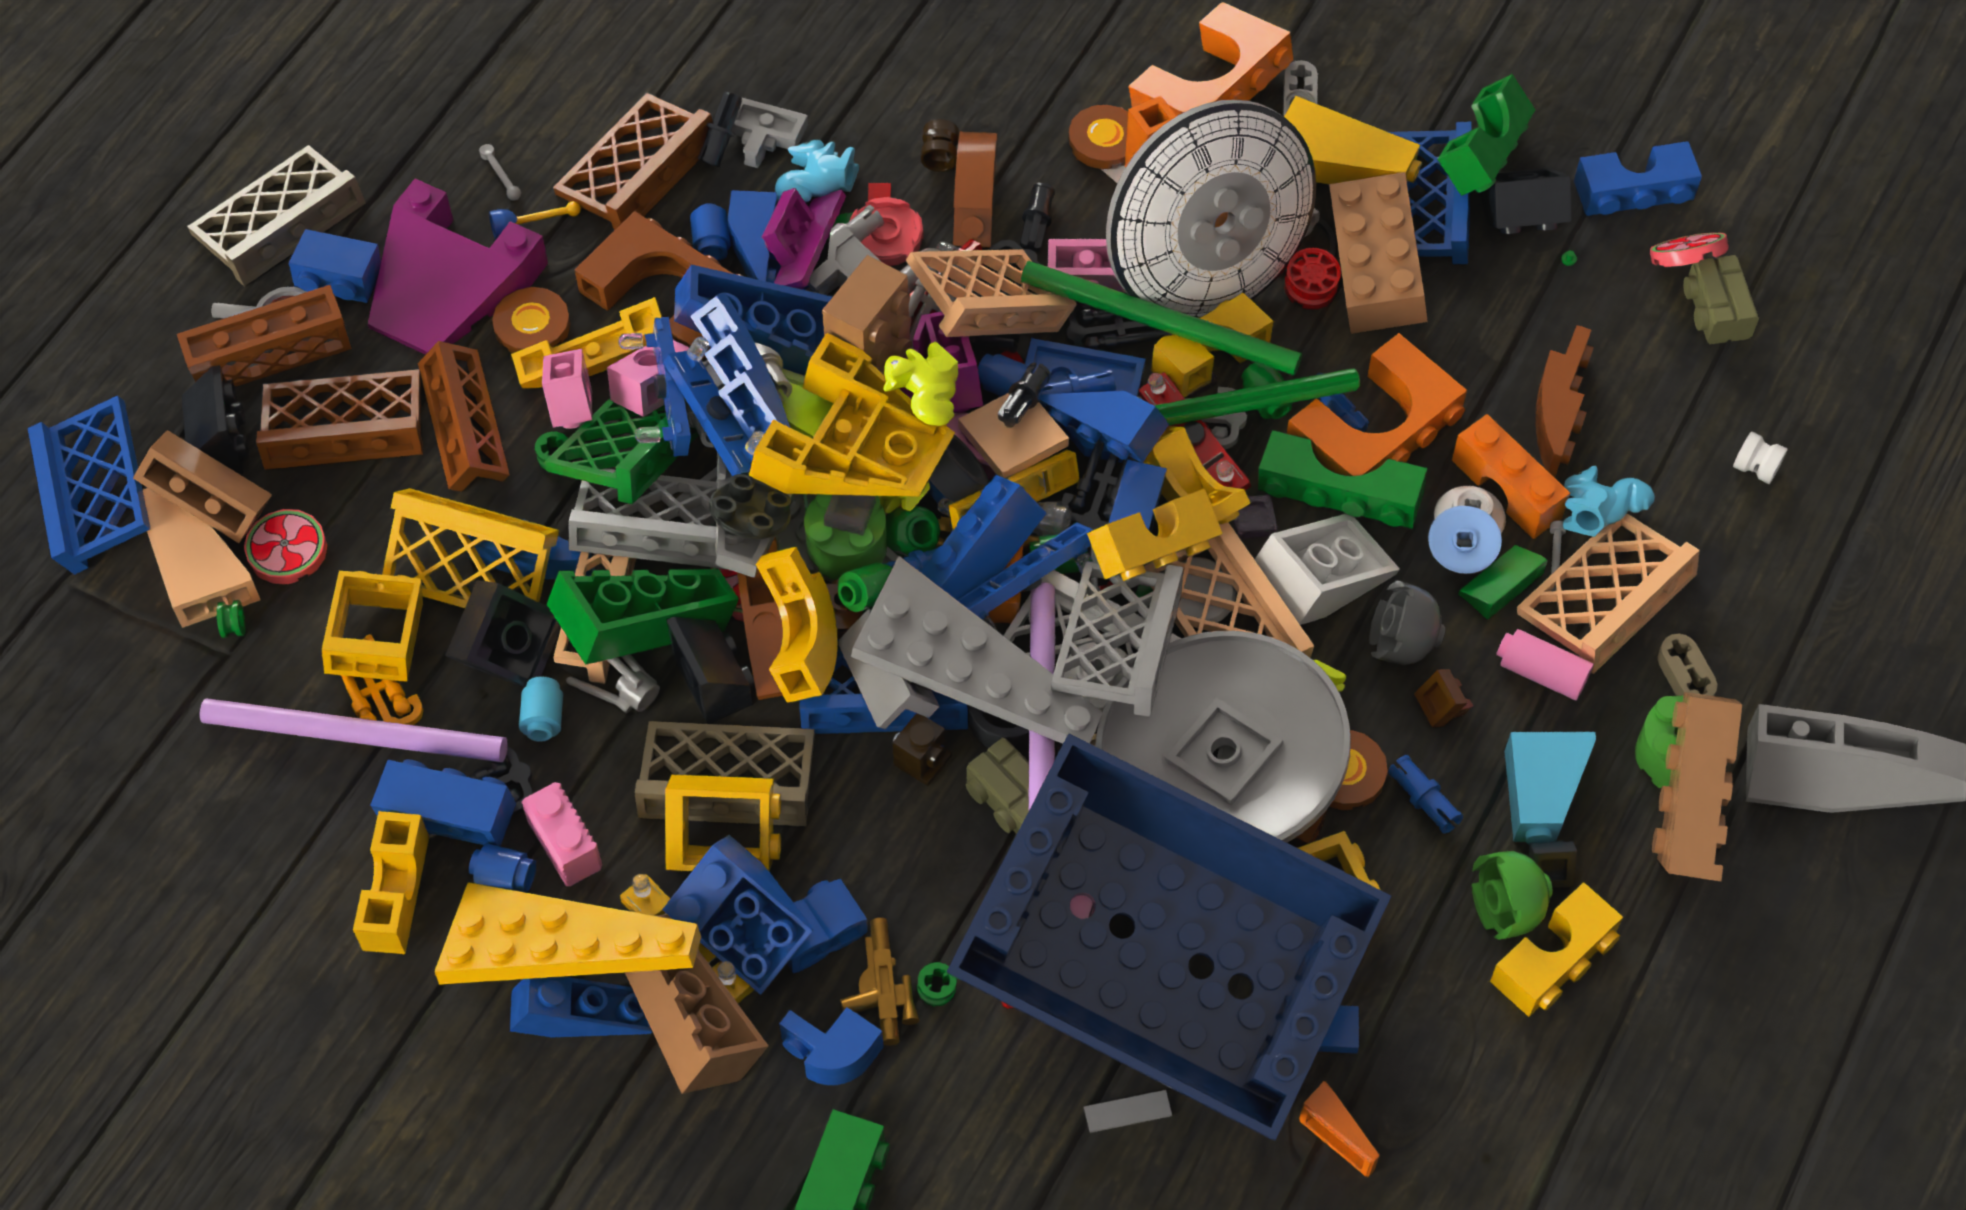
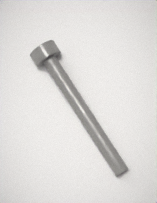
[1550,521,1566,591]

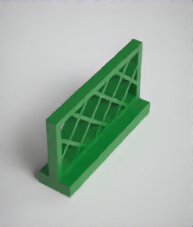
[545,399,699,505]

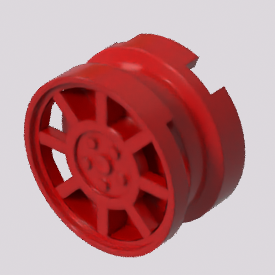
[1284,248,1341,310]

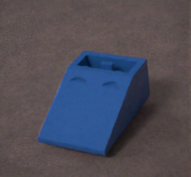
[662,835,814,995]

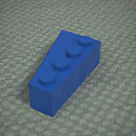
[674,265,832,376]

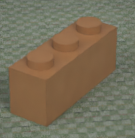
[133,430,272,543]

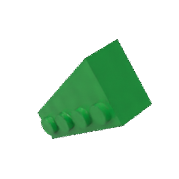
[547,569,739,665]

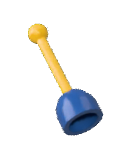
[489,201,581,240]

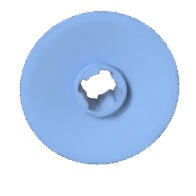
[1428,506,1502,574]

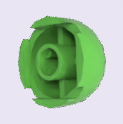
[1472,851,1552,940]

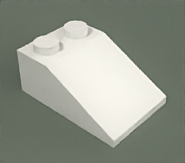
[1255,514,1400,625]

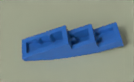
[690,292,790,448]

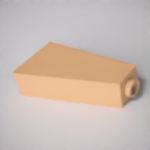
[143,487,260,628]

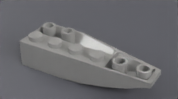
[1746,704,1966,813]

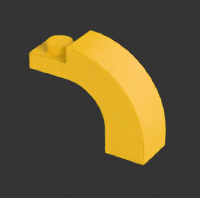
[1144,426,1250,524]
[756,547,838,703]

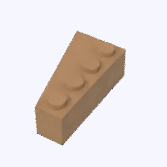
[1652,692,1742,881]
[625,914,769,1094]

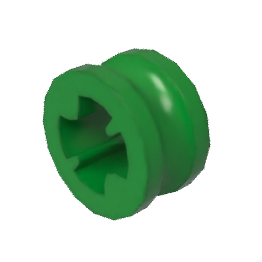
[535,431,572,470]
[216,600,245,638]
[917,962,957,1006]

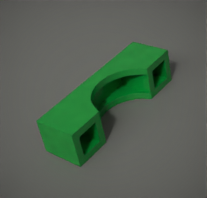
[1437,74,1535,196]
[1258,430,1427,529]

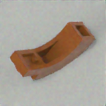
[953,131,998,247]

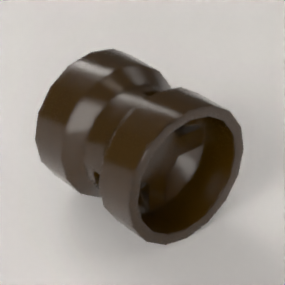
[921,119,959,172]

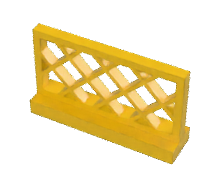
[380,488,559,608]

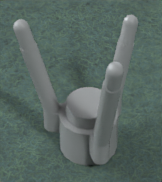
[566,654,660,713]

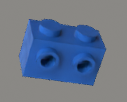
[289,229,381,303]

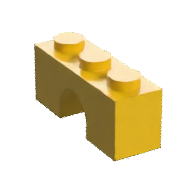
[1151,293,1273,397]
[1087,488,1223,581]
[353,811,429,954]
[1490,882,1623,1017]

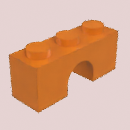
[1452,414,1570,539]

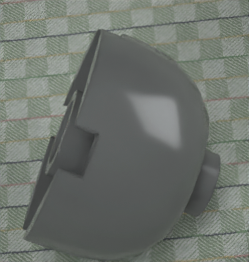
[1369,580,1445,665]

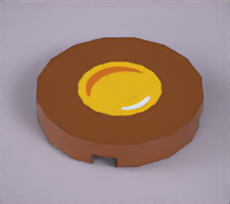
[1068,105,1128,169]
[492,287,571,353]
[1329,730,1388,810]

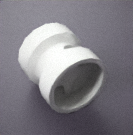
[1733,431,1788,484]

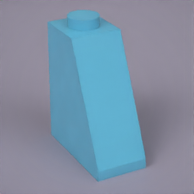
[1505,732,1596,844]

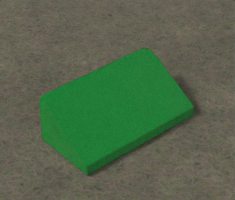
[1459,545,1548,620]

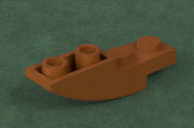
[1535,325,1594,477]
[737,537,783,700]

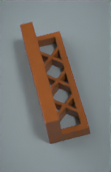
[418,341,510,492]

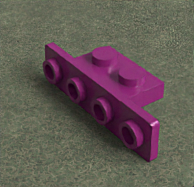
[762,188,846,290]

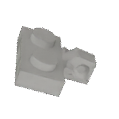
[731,98,808,168]

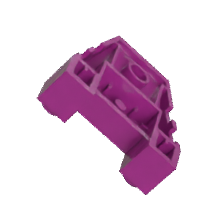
[368,179,548,355]

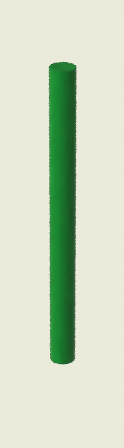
[1021,261,1302,376]

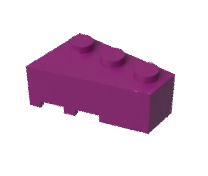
[900,312,983,413]

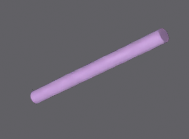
[1029,582,1055,810]
[200,698,507,762]

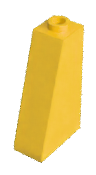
[1284,96,1422,184]

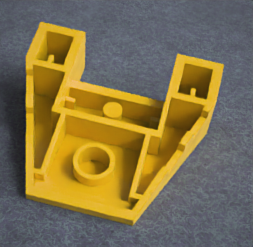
[749,333,955,497]

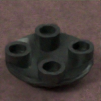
[709,474,791,539]

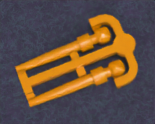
[341,634,423,725]

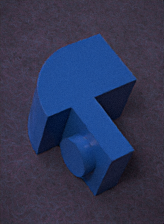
[779,1007,884,1085]

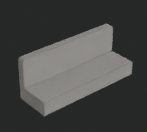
[838,609,940,729]

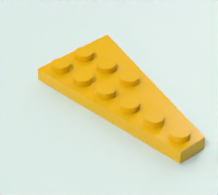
[434,882,701,985]

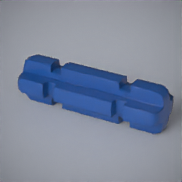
[1315,373,1369,432]

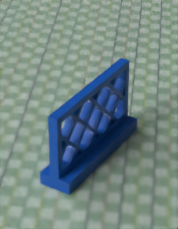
[1389,122,1472,264]
[28,395,150,574]
[800,639,968,734]

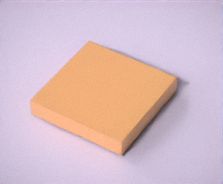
[958,393,1069,478]

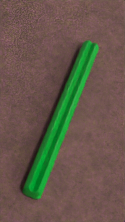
[1154,368,1360,426]

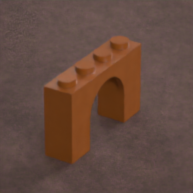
[575,211,742,361]

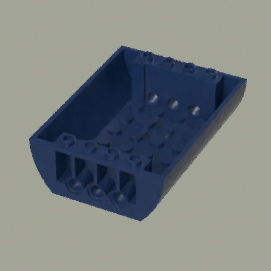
[947,733,1391,1141]

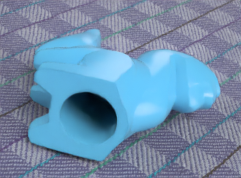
[775,140,859,203]
[1563,466,1655,537]

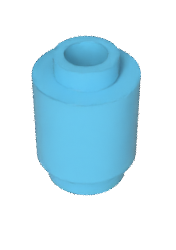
[519,677,563,741]

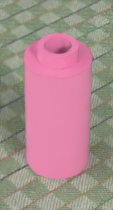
[1496,629,1594,701]

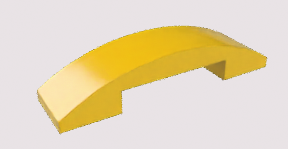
[511,297,662,388]

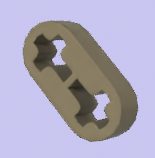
[1657,634,1718,696]

